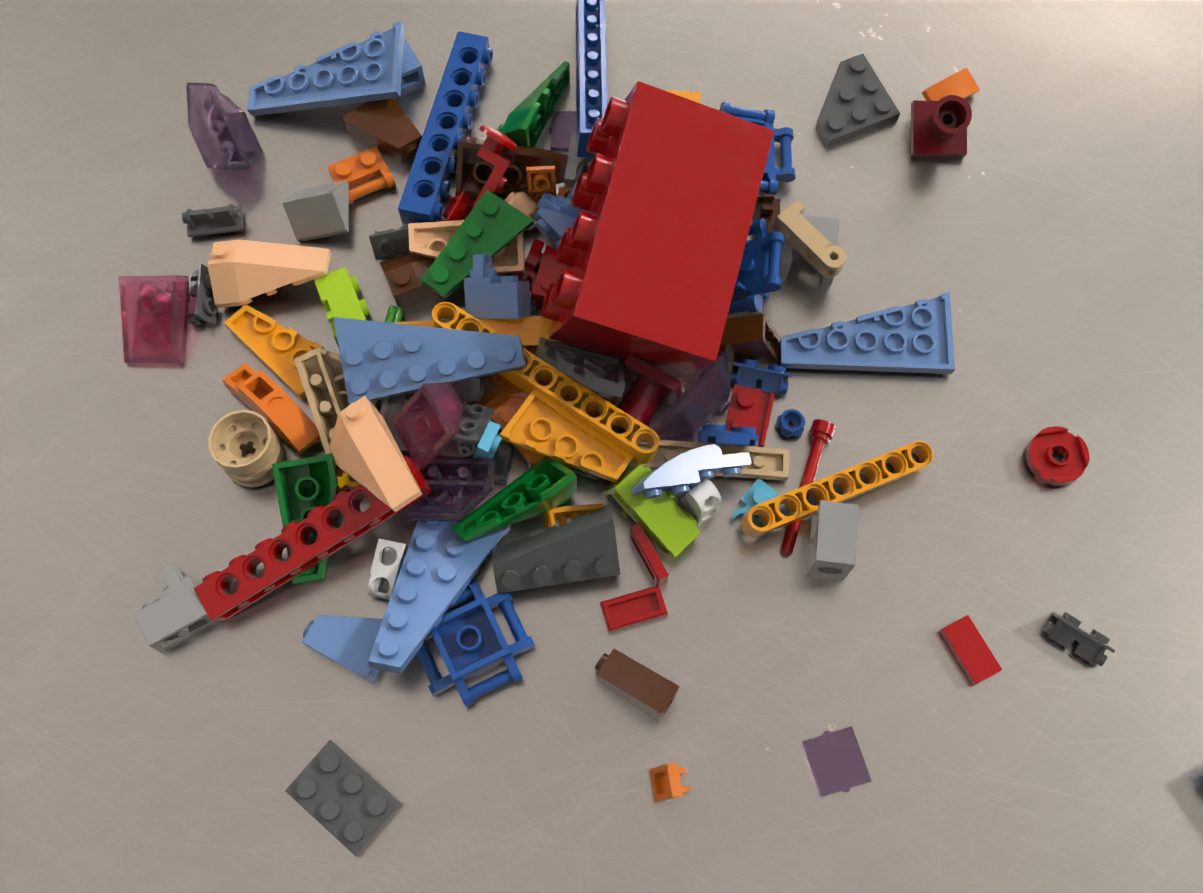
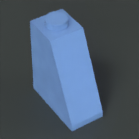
[302,615,383,684]

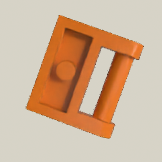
[327,146,396,205]

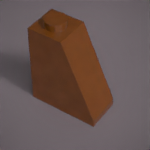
[342,98,422,164]
[716,314,780,365]
[594,649,679,723]

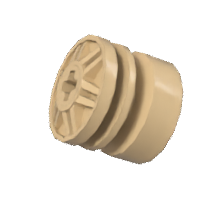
[208,410,286,488]

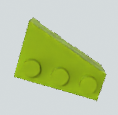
[314,267,370,347]
[601,464,701,558]

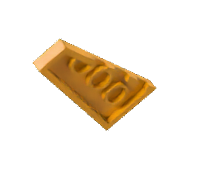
[224,305,338,400]
[499,389,634,483]

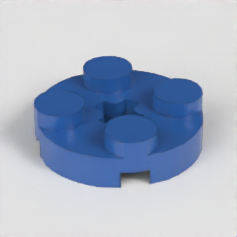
[698,424,759,446]

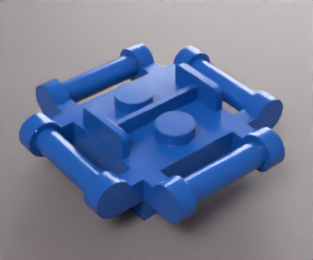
[719,102,796,196]
[728,218,785,314]
[417,579,535,707]

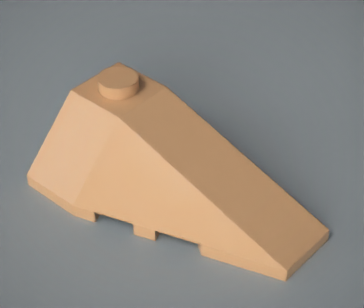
[408,220,525,274]
[207,240,331,308]
[329,396,422,512]

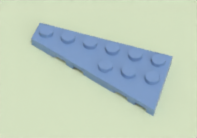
[247,21,405,116]
[779,292,955,374]
[333,317,526,404]
[368,505,511,674]

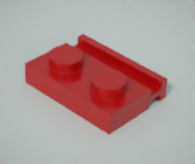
[725,384,775,447]

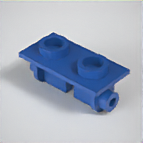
[730,358,791,396]

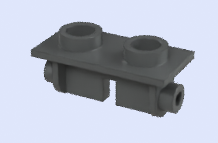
[182,204,243,237]
[369,221,418,259]
[187,264,218,326]
[449,404,495,457]
[1044,612,1115,666]

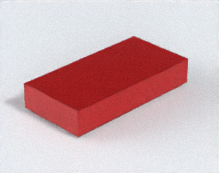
[629,522,669,586]
[600,585,668,633]
[939,615,1002,686]

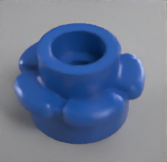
[776,409,806,437]

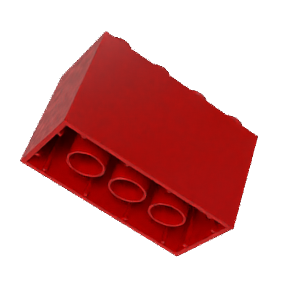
[541,81,774,379]

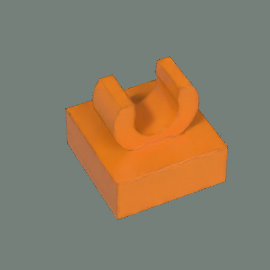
[649,763,690,802]

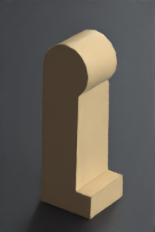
[773,200,847,278]

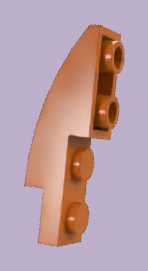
[222,363,321,455]

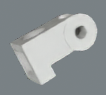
[679,479,722,527]
[368,539,409,600]

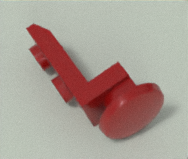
[473,125,517,208]

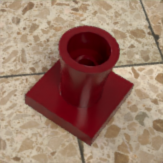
[911,95,972,157]
[617,354,682,427]

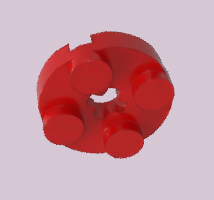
[1026,426,1090,486]

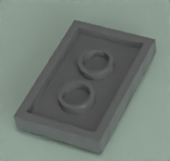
[285,740,402,857]

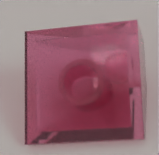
[391,382,464,470]

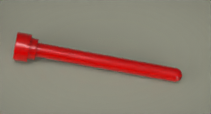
[781,419,836,555]

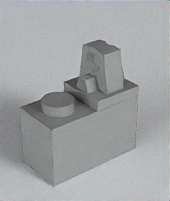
[134,564,214,652]

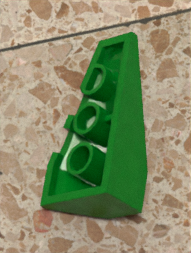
[497,61,570,148]
[272,453,338,584]
[451,457,577,542]

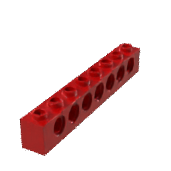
[194,456,432,622]

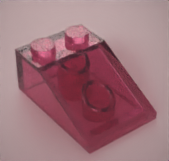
[119,275,190,363]

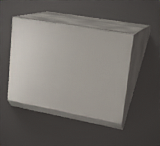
[282,180,349,242]

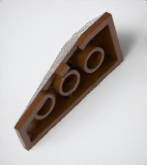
[455,136,568,199]
[380,253,464,310]

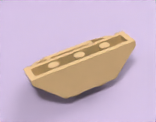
[294,347,379,466]

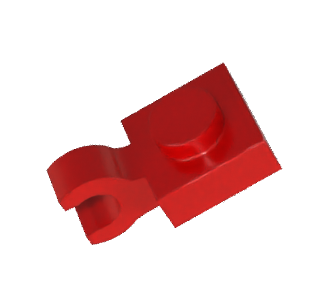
[518,238,545,292]

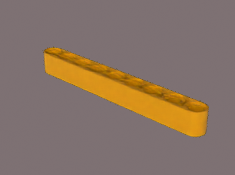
[432,302,659,464]

